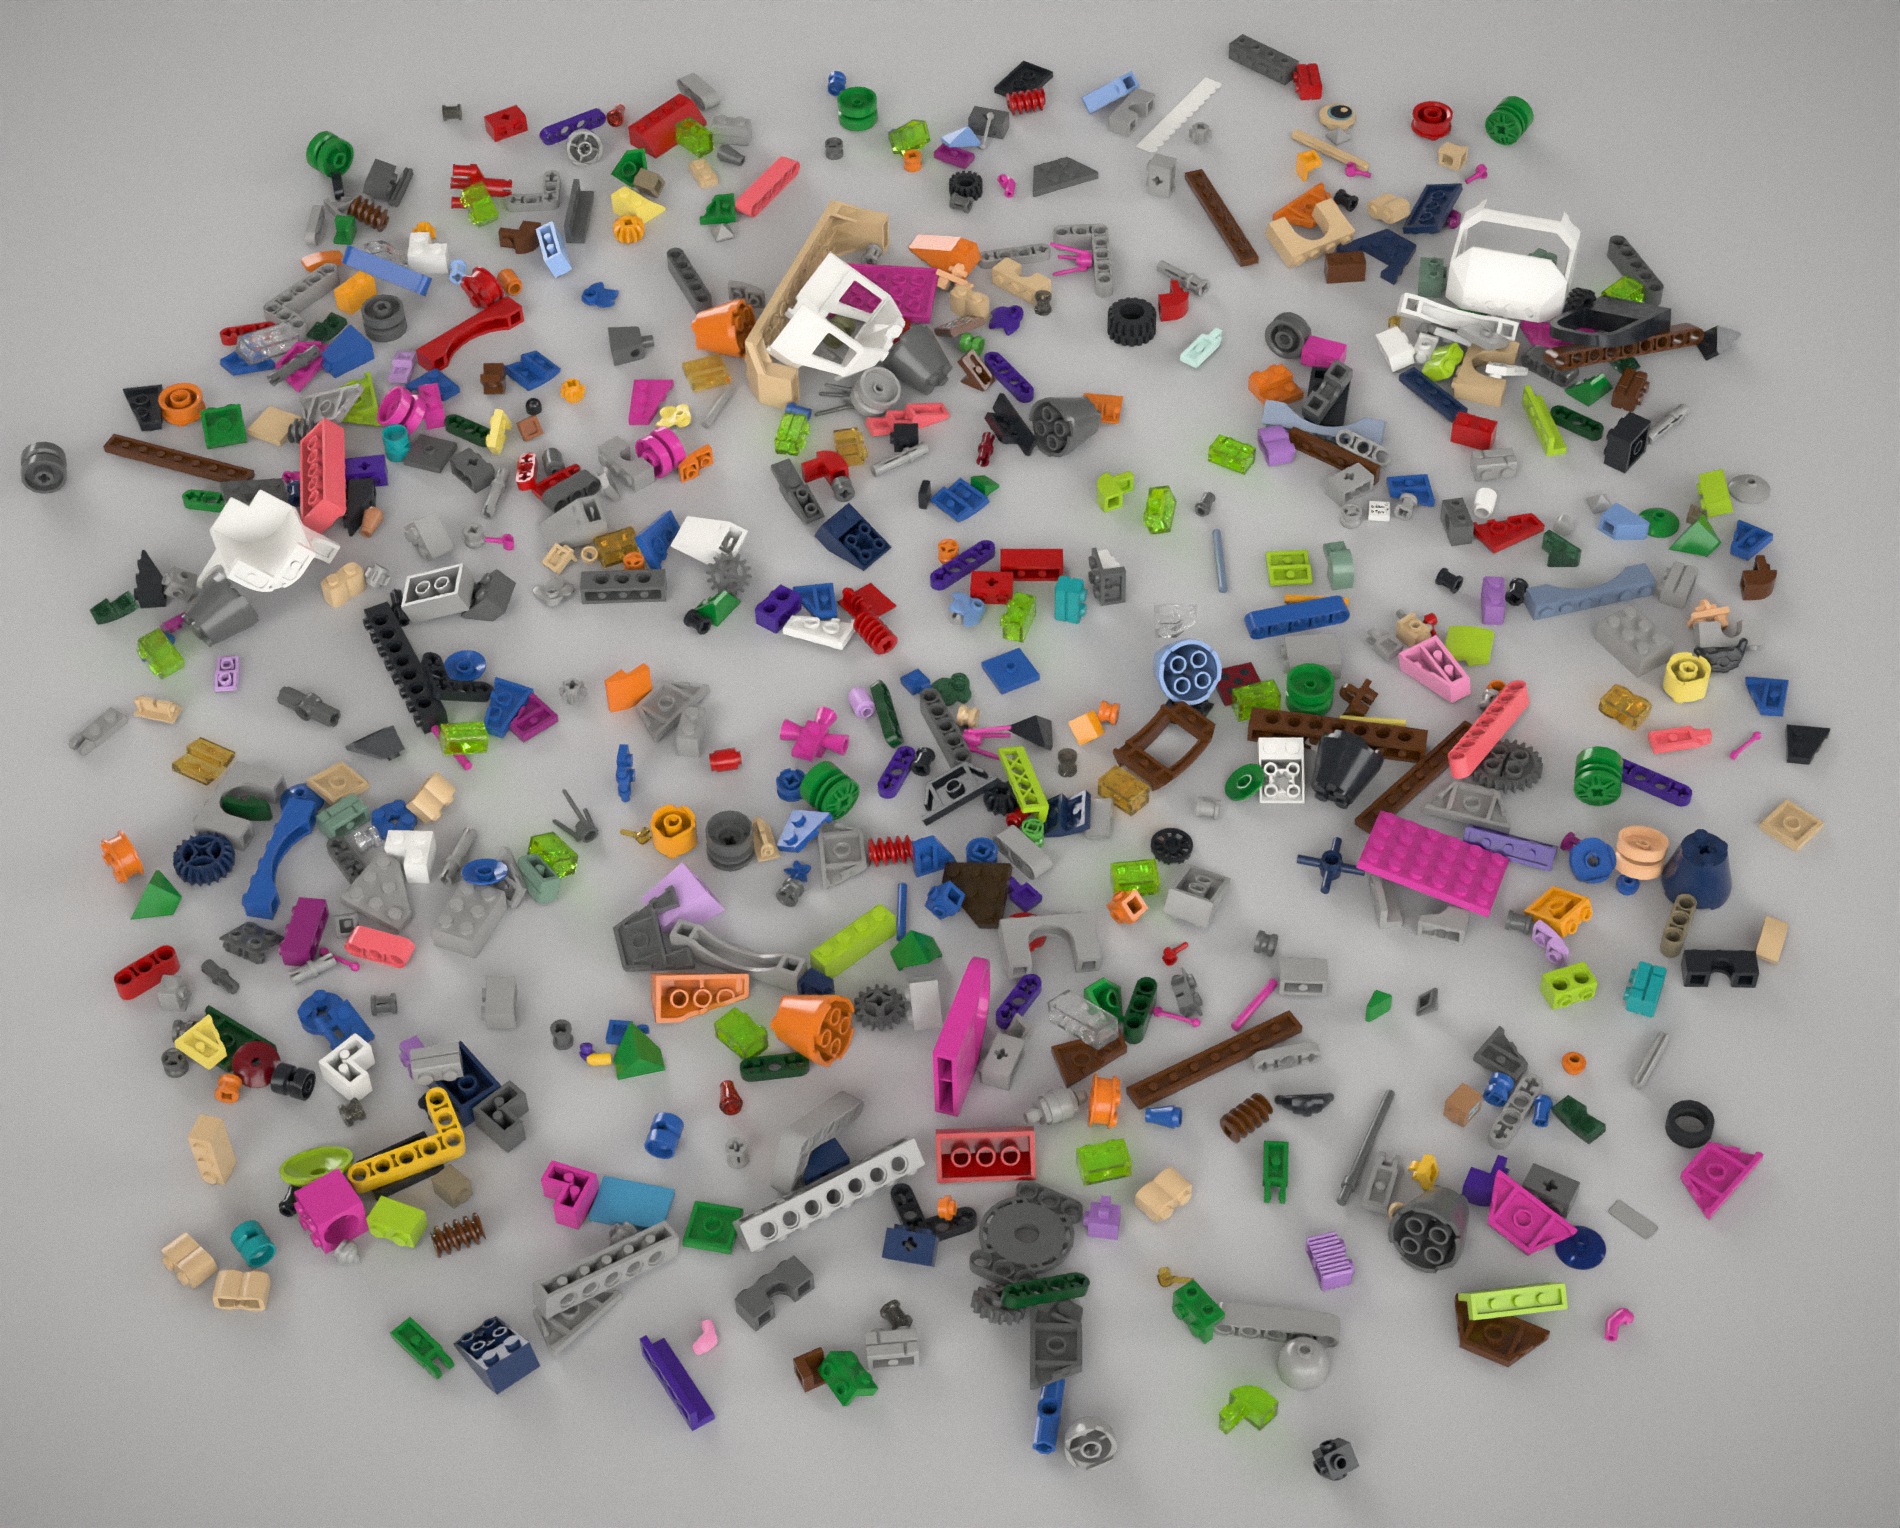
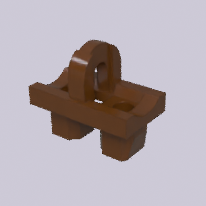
[1339,678,1378,717]

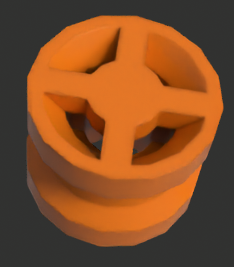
[903,149,922,172]
[938,539,959,564]
[623,552,645,570]
[1098,700,1120,725]
[214,1074,242,1103]

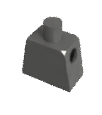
[608,326,654,366]

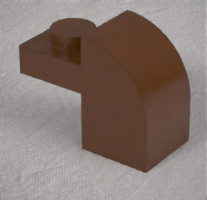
[498,220,541,254]
[480,363,506,395]
[1739,555,1777,600]

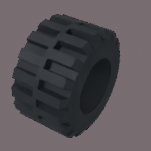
[1107,297,1156,347]

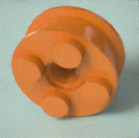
[158,383,206,427]
[99,830,144,884]
[1088,1073,1121,1129]

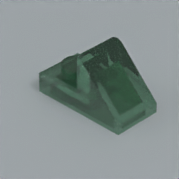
[1541,529,1582,567]

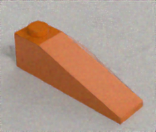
[908,234,981,280]
[651,973,749,1023]

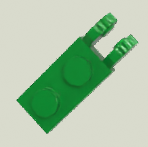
[1262,1140,1289,1204]
[390,1317,455,1379]

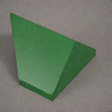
[611,148,648,188]
[1565,373,1613,407]
[1668,514,1721,557]
[695,590,742,627]
[130,870,182,920]
[890,930,942,971]
[1084,977,1124,1031]
[613,1021,665,1080]

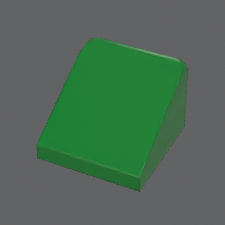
[971,475,1000,496]
[1365,990,1392,1022]

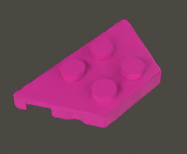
[1520,320,1596,349]
[275,341,329,392]
[1680,1142,1764,1220]
[1487,1170,1578,1256]

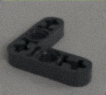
[420,652,493,702]
[890,1183,977,1247]

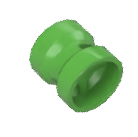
[959,332,985,356]
[1021,818,1044,848]

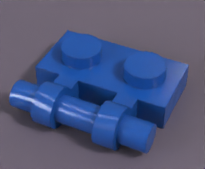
[616,744,636,802]
[313,999,375,1051]

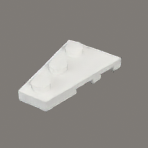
[783,615,855,650]

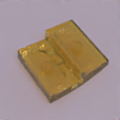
[682,354,731,392]
[172,737,235,786]

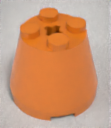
[691,299,756,358]
[770,995,855,1067]

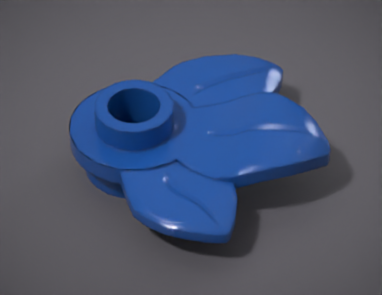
[581,282,619,308]

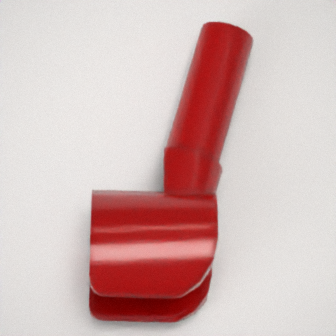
[1422,613,1438,637]
[1162,942,1189,966]

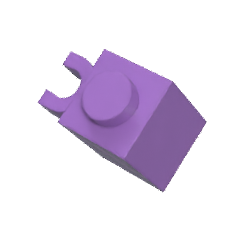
[1083,1195,1121,1240]

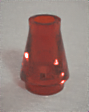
[606,104,625,127]
[719,1080,743,1116]

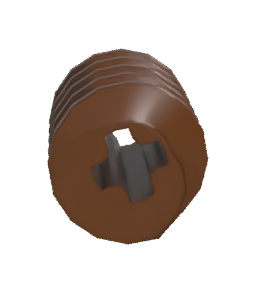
[347,195,389,232]
[1219,1093,1273,1144]
[430,1212,486,1258]

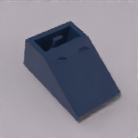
[814,503,891,571]
[453,1316,540,1395]

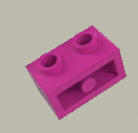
[1301,335,1347,368]
[418,383,445,430]

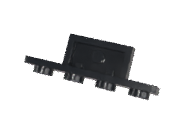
[984,393,1037,456]

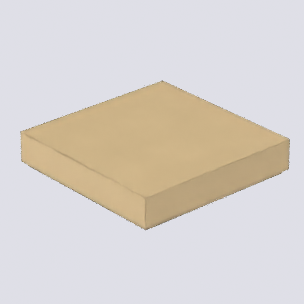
[247,406,303,446]
[306,761,370,806]
[1759,799,1824,852]

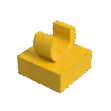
[1408,1154,1440,1190]

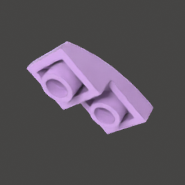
[214,656,240,692]
[1531,919,1569,968]

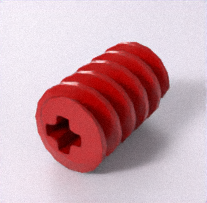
[1006,87,1046,116]
[853,610,898,655]
[868,835,913,867]

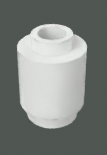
[1473,488,1497,519]

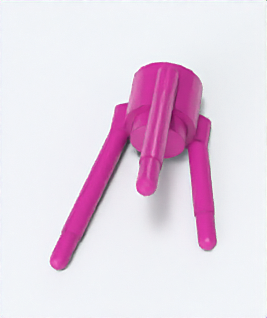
[1050,242,1092,276]
[963,725,1011,760]

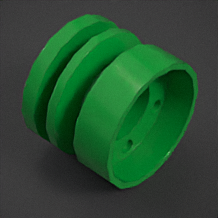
[1485,96,1534,145]
[1573,746,1624,806]
[799,761,860,821]

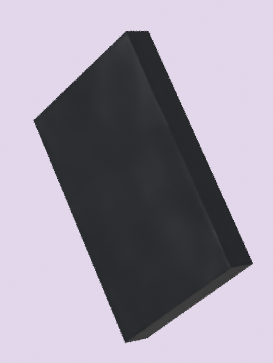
[994,61,1053,97]
[357,1131,444,1201]

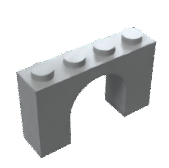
[192,761,287,851]
[998,911,1102,979]

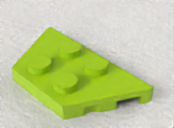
[336,371,382,426]

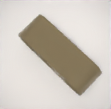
[1660,894,1697,958]

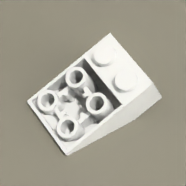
[671,516,748,574]
[1257,738,1305,803]

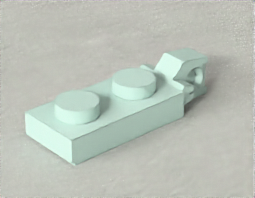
[1180,328,1222,368]

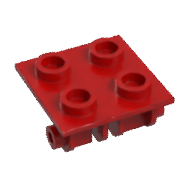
[837,583,897,619]

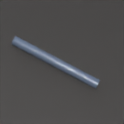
[1212,529,1227,593]

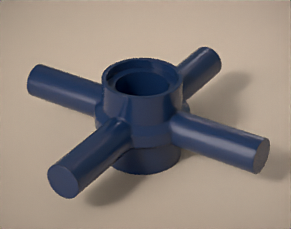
[1297,837,1366,894]

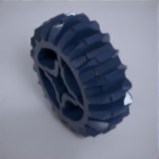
[173,831,235,887]

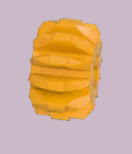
[613,214,645,244]

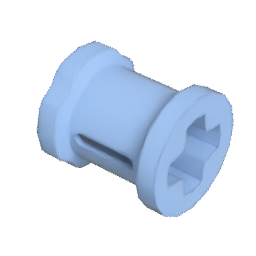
[449,259,467,284]

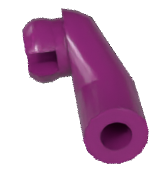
[1446,209,1461,229]

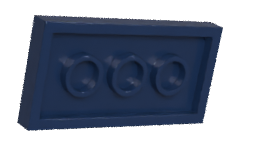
[1402,183,1463,235]

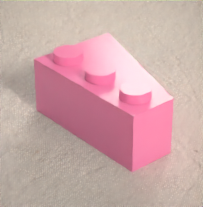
[1398,635,1471,703]

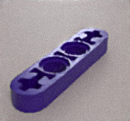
[539,108,606,145]
[984,352,1034,403]
[930,540,995,591]
[1622,758,1692,807]

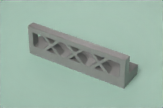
[1364,840,1403,929]

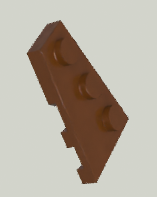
[1051,1029,1127,1089]

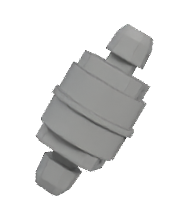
[1023,1087,1088,1125]

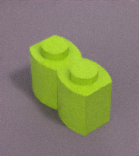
[1422,342,1464,382]

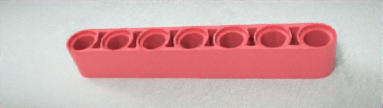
[1448,680,1530,779]

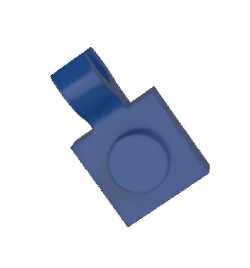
[900,669,932,696]

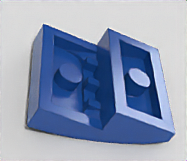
[506,350,561,391]
[930,478,989,522]

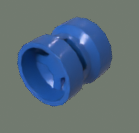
[827,71,846,96]
[1483,1072,1514,1107]

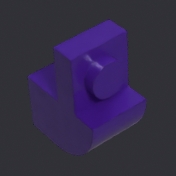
[1462,1155,1510,1207]

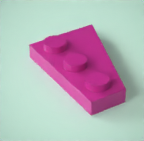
[628,379,674,425]

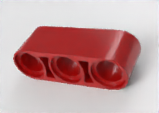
[114,945,180,1000]

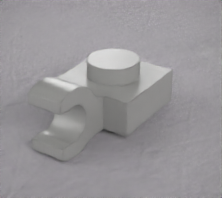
[594,467,620,501]
[1365,627,1404,661]

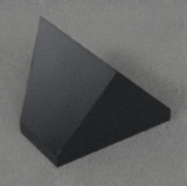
[1696,325,1741,361]
[1008,715,1053,751]

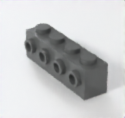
[1229,34,1299,85]

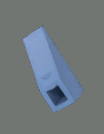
[1081,71,1140,114]

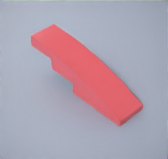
[865,403,950,436]

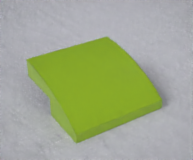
[1265,550,1313,586]
[1445,626,1495,666]

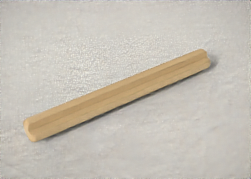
[1292,129,1370,172]

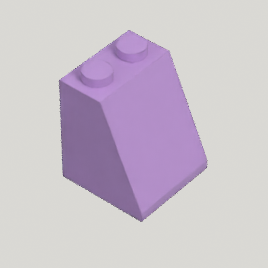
[641,862,725,933]

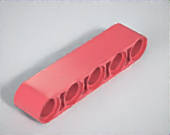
[735,156,800,218]

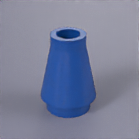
[1145,1105,1182,1129]

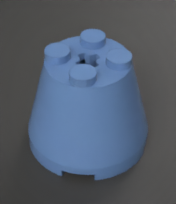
[1153,639,1222,705]

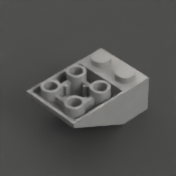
[539,494,609,552]

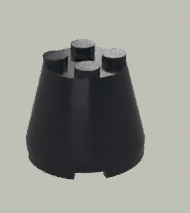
[1311,730,1384,809]

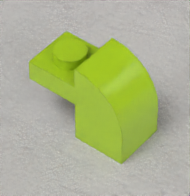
[1097,470,1134,513]

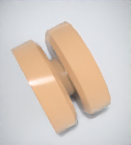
[1615,825,1669,880]

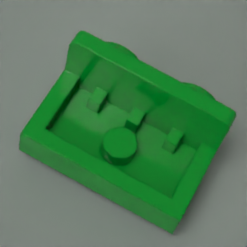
[1172,1280,1225,1344]
[818,1351,878,1406]

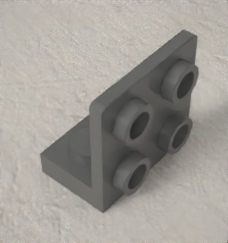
[1088,547,1126,606]

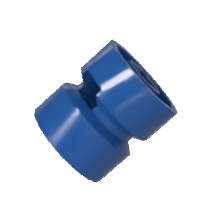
[644,1112,684,1159]

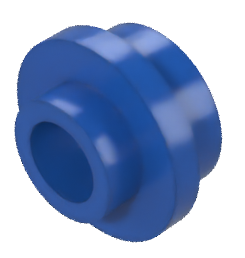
[1616,874,1640,896]

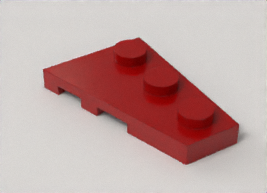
[1473,513,1545,554]

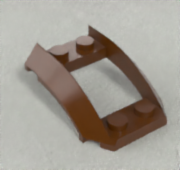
[1113,701,1216,792]

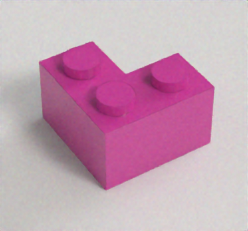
[541,1160,599,1230]

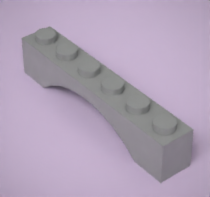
[669,918,807,994]

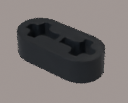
[331,171,345,200]

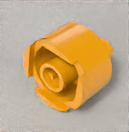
[650,804,697,859]

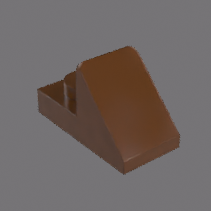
[957,349,996,392]

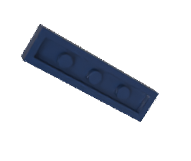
[1399,367,1468,422]

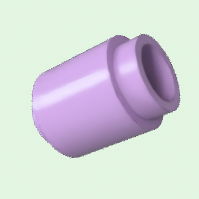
[848,687,876,718]

